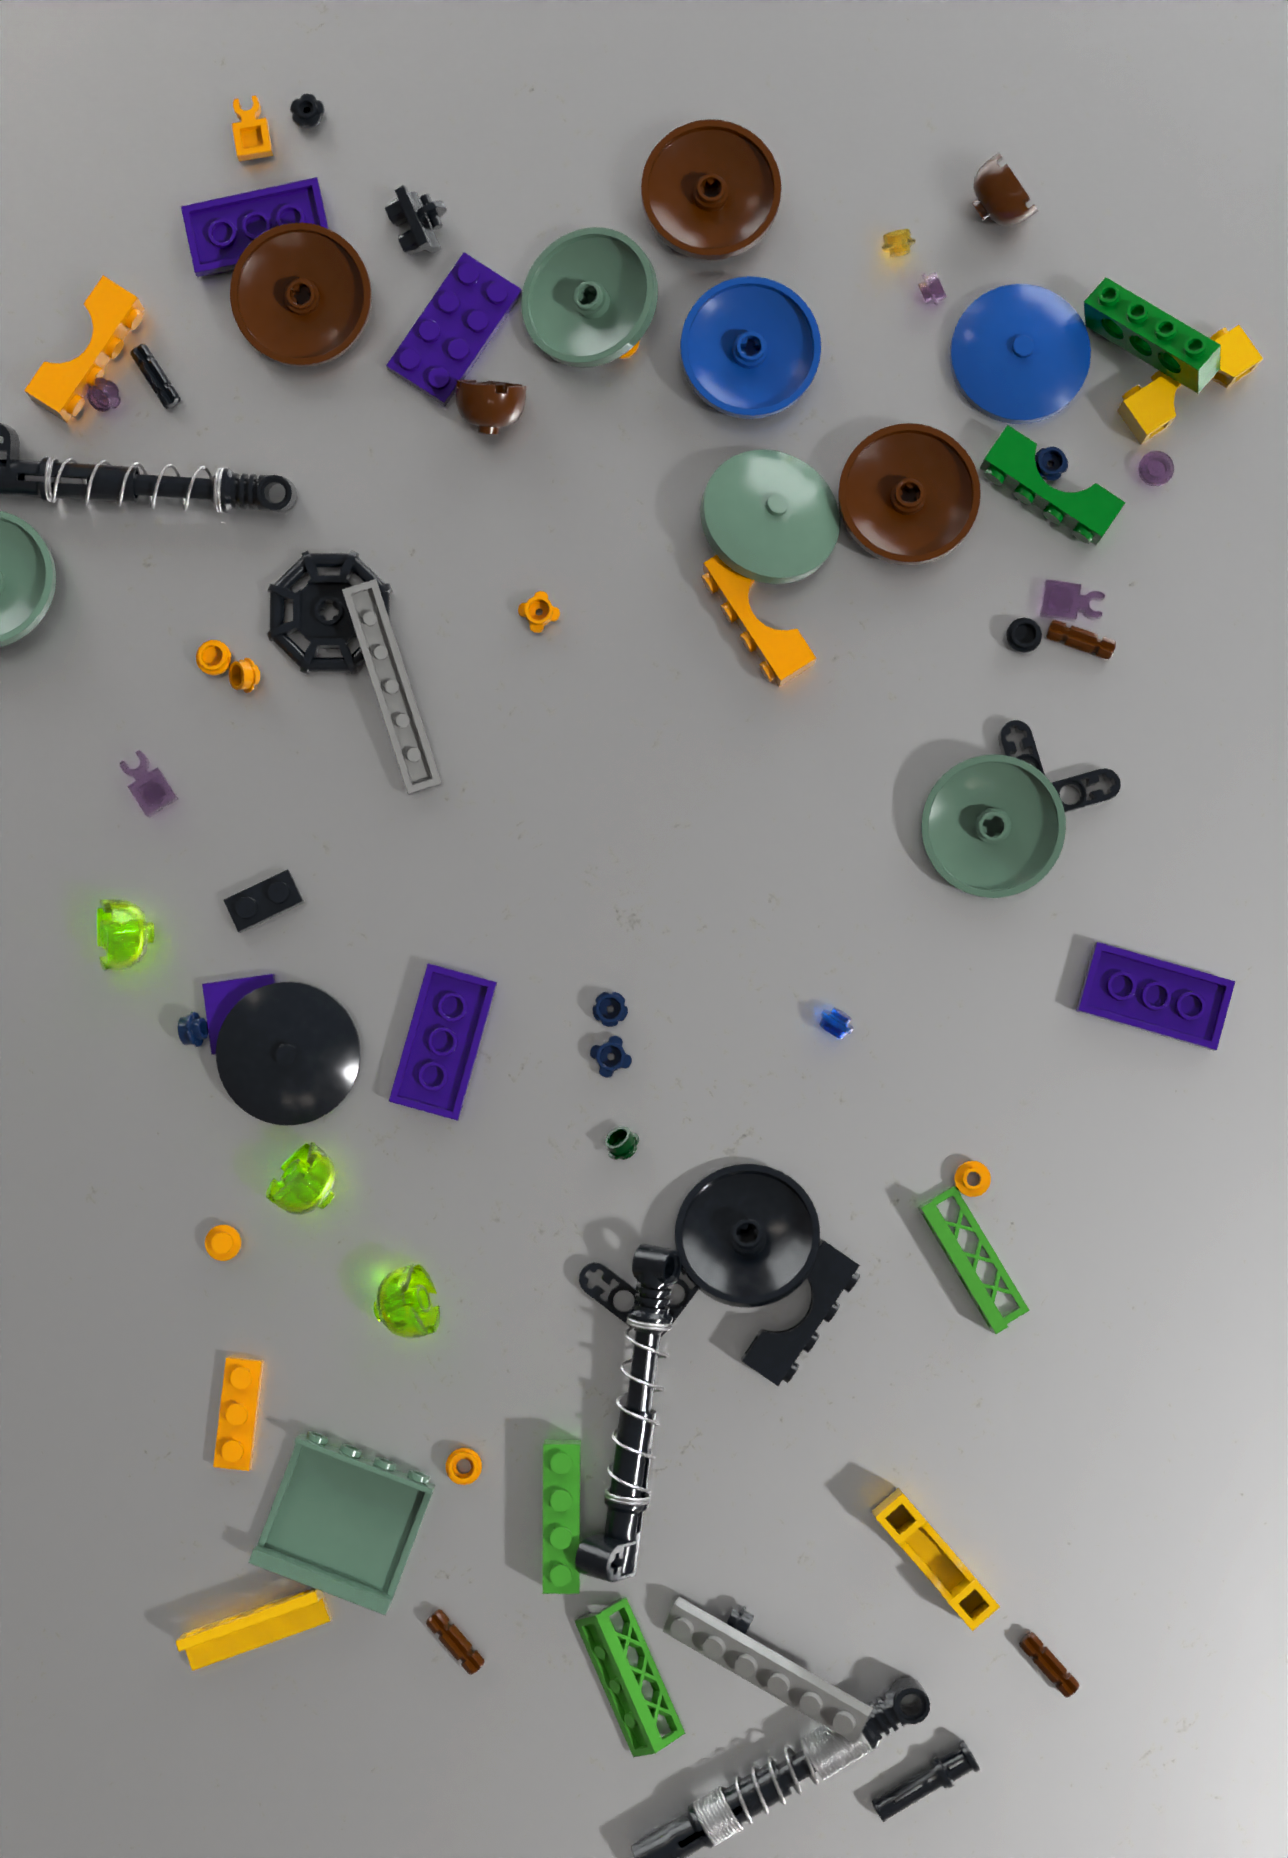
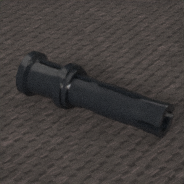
[872,1740,981,1822]

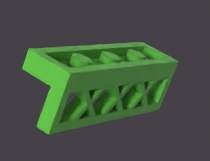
[917,1186,1030,1334]
[575,1597,685,1757]

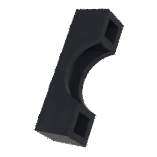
[741,1239,860,1386]

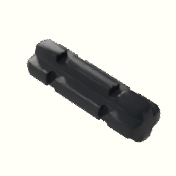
[130,344,181,409]

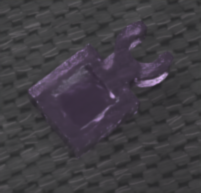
[1040,579,1105,622]
[120,750,179,818]

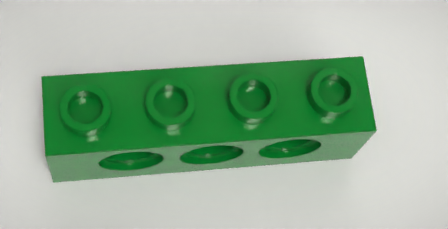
[1084,277,1221,394]

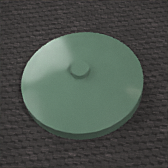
[521,227,658,368]
[700,450,840,584]
[0,511,56,647]
[921,754,1066,898]

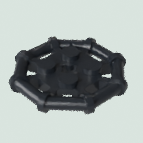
[267,551,392,674]

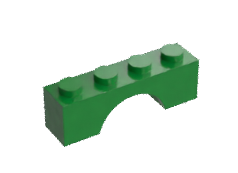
[980,425,1126,545]

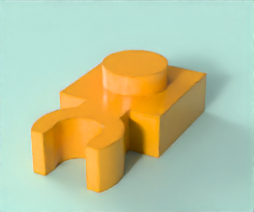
[232,95,273,162]

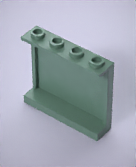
[248,1431,436,1615]

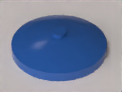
[680,276,821,419]
[950,284,1091,424]

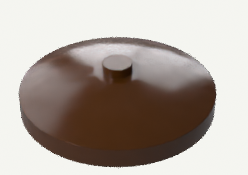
[641,119,781,260]
[230,223,372,367]
[838,423,981,565]

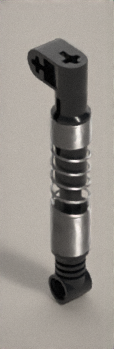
[631,1677,930,1858]

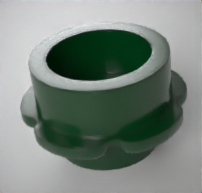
[605,1126,639,1160]

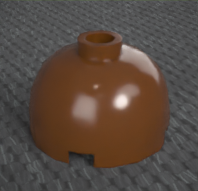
[972,153,1038,226]
[456,380,527,434]

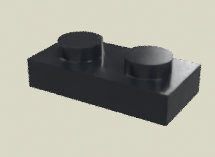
[223,869,305,933]

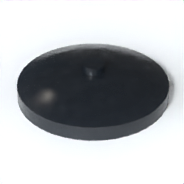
[216,982,361,1125]
[675,1164,820,1308]

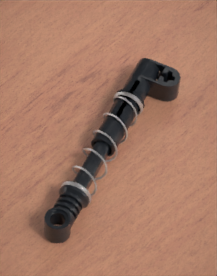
[0,423,297,513]
[575,1244,682,1582]

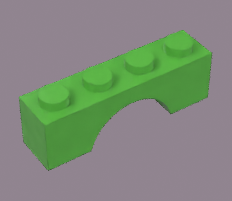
[543,1440,581,1594]

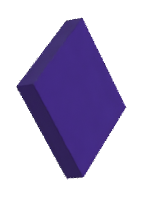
[202,974,276,1055]

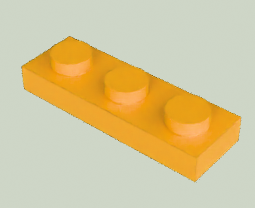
[213,1357,264,1471]

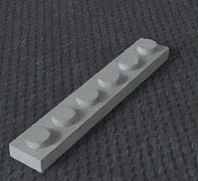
[342,579,442,794]
[662,1597,873,1744]

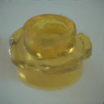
[882,229,916,257]

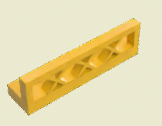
[175,1587,332,1671]

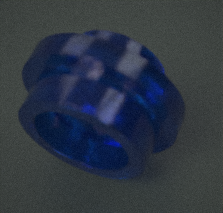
[819,1007,854,1039]

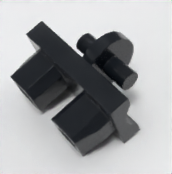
[385,185,447,255]

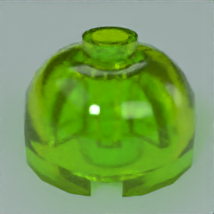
[97,899,155,971]
[266,1142,336,1215]
[373,1264,440,1339]

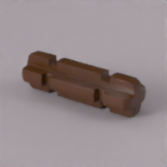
[1046,620,1116,659]
[426,1609,485,1675]
[1019,1632,1080,1698]

